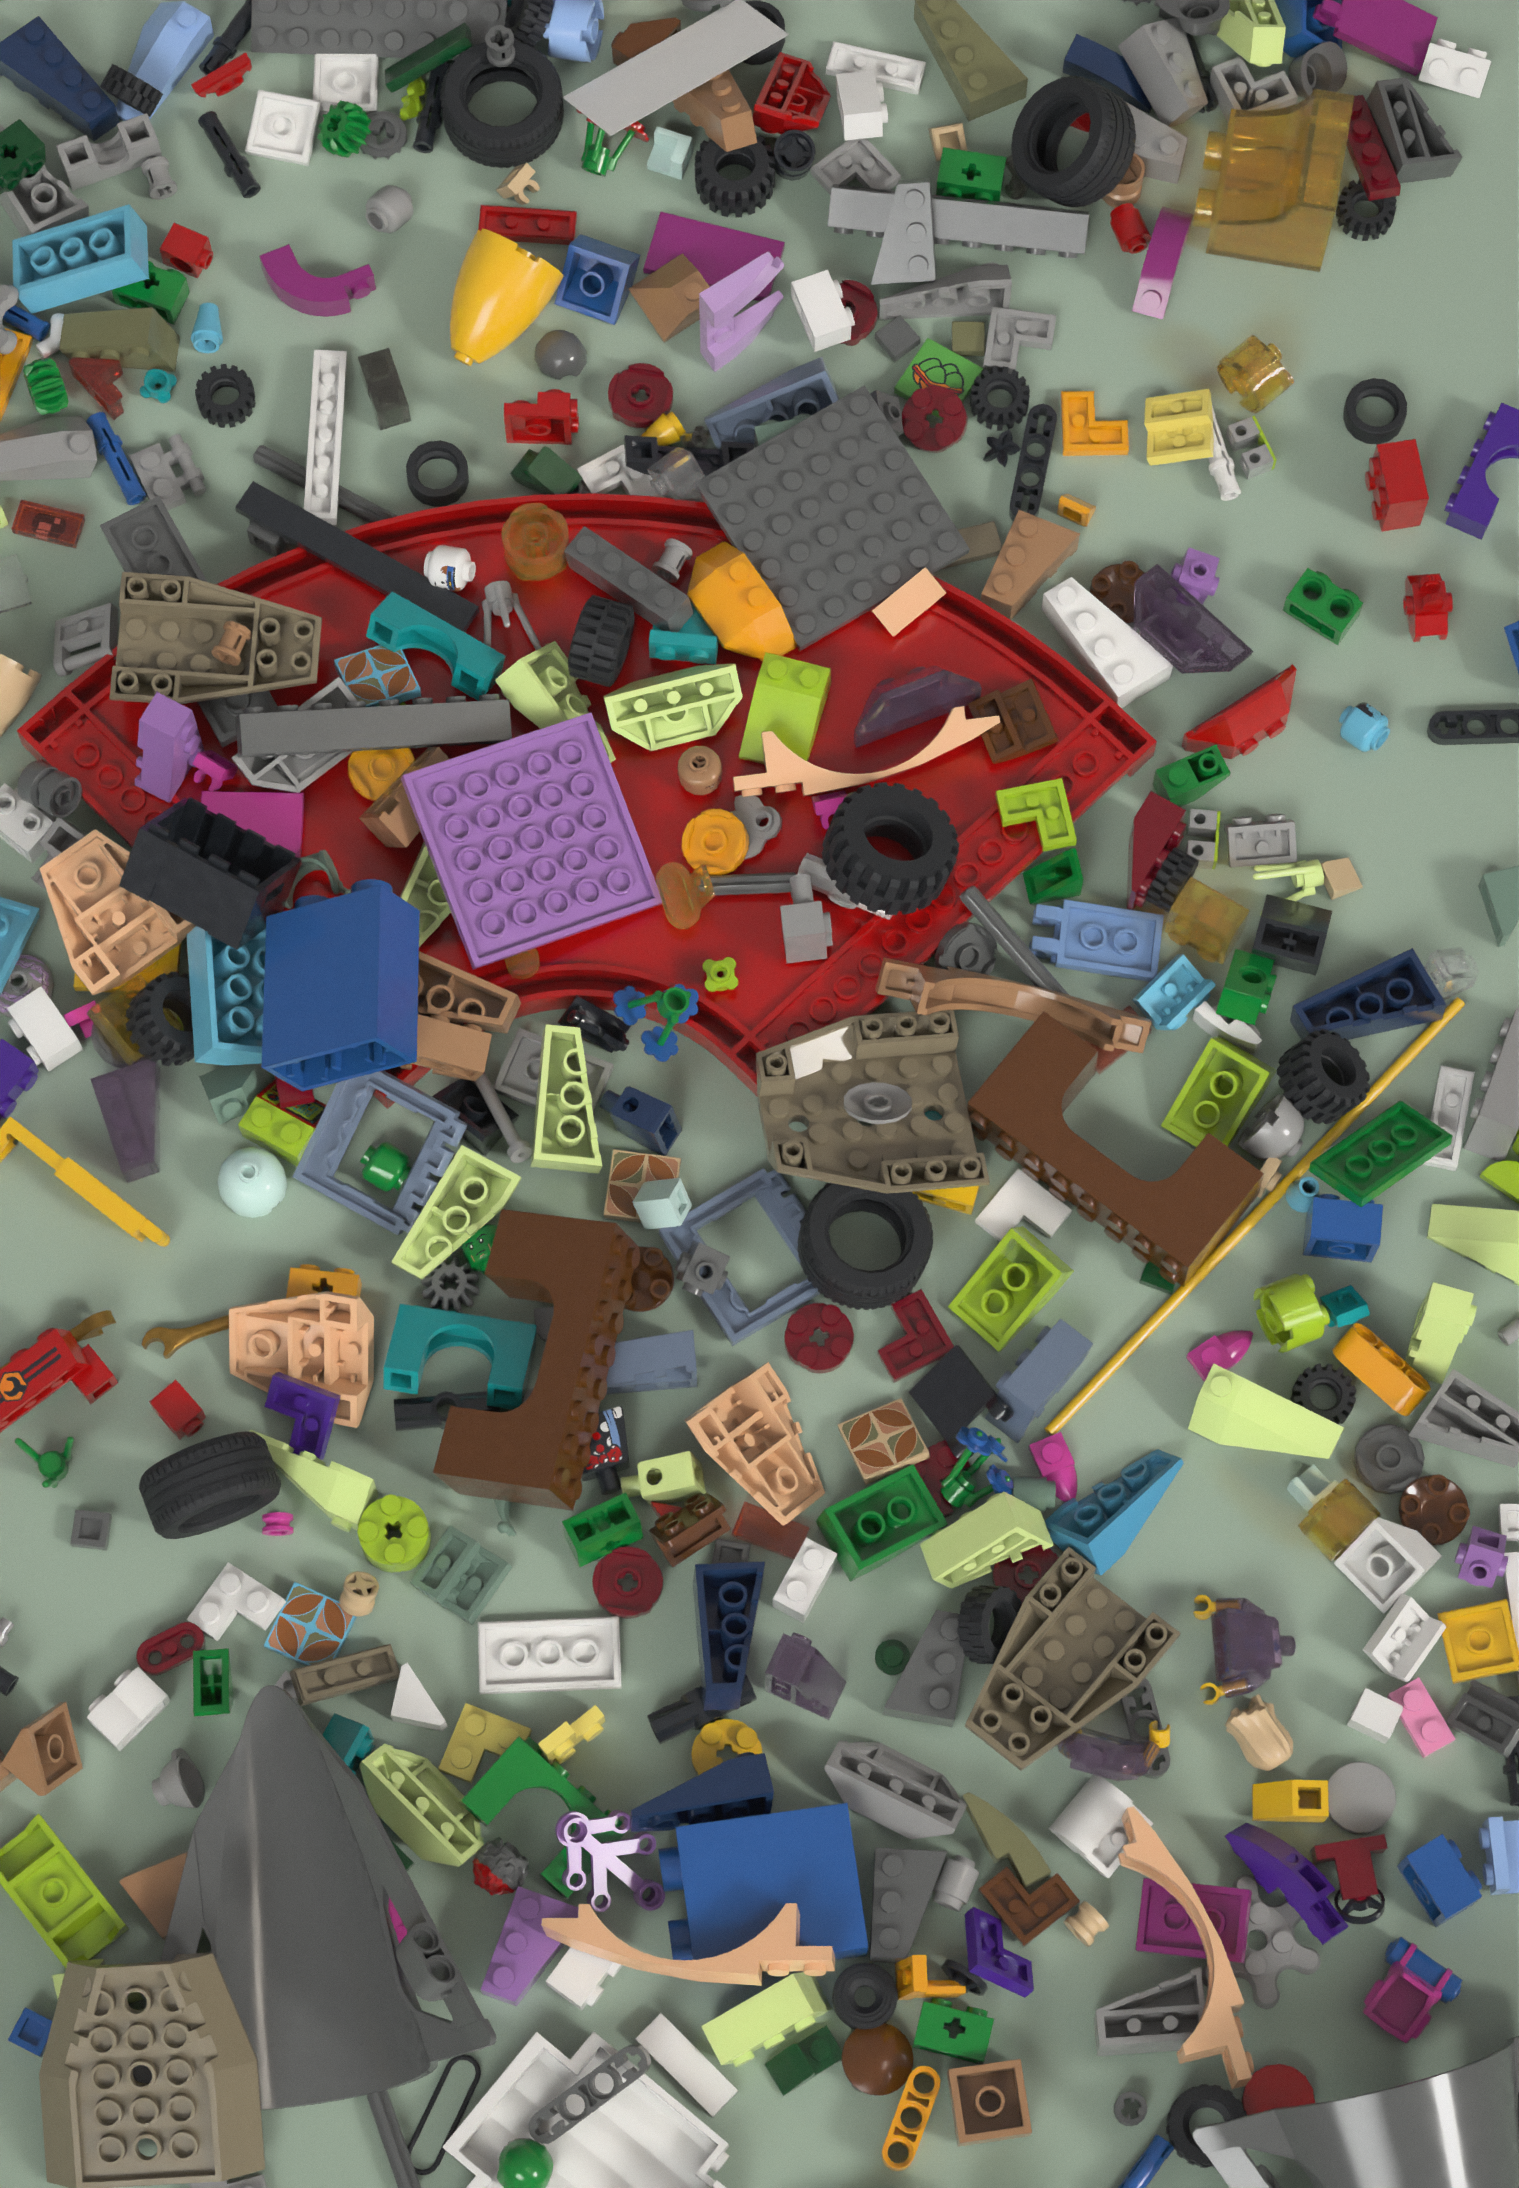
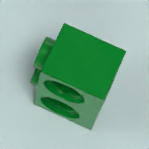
[1282,568,1363,645]

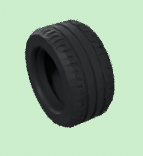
[440,39,564,168]
[1011,76,1136,208]
[797,1183,933,1310]
[139,1431,281,1539]

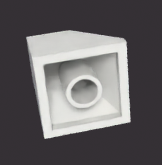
[1334,1517,1442,1614]

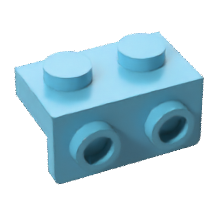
[1132,954,1216,1031]

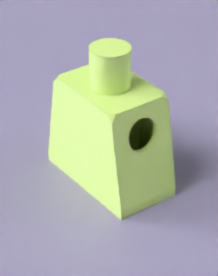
[621,1451,706,1505]

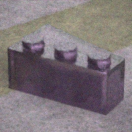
[90,1059,161,1183]
[765,1633,847,1720]

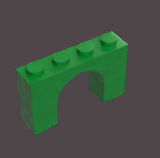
[459,1736,625,1899]

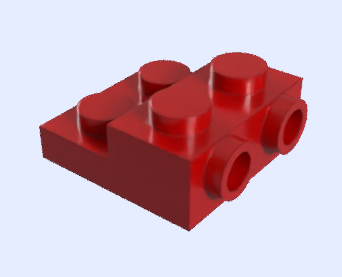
[504,389,579,445]

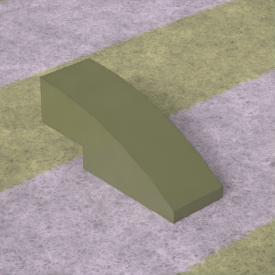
[962,1792,1051,1889]

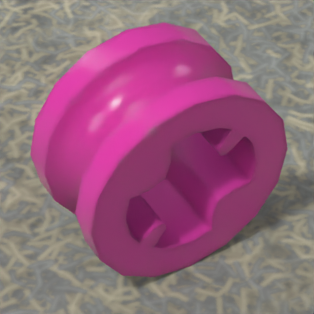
[262,1512,294,1536]

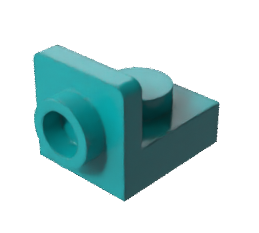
[1320,1285,1370,1328]

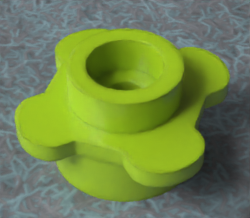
[702,957,738,992]

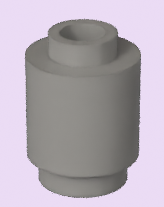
[933,1855,979,1912]

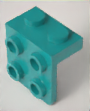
[649,602,719,664]

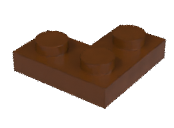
[978,1867,1080,1947]

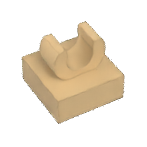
[496,163,540,205]

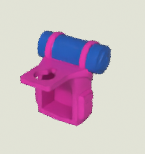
[1363,1937,1463,2043]

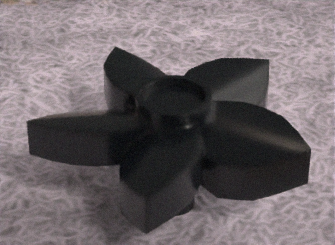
[983,430,1021,467]

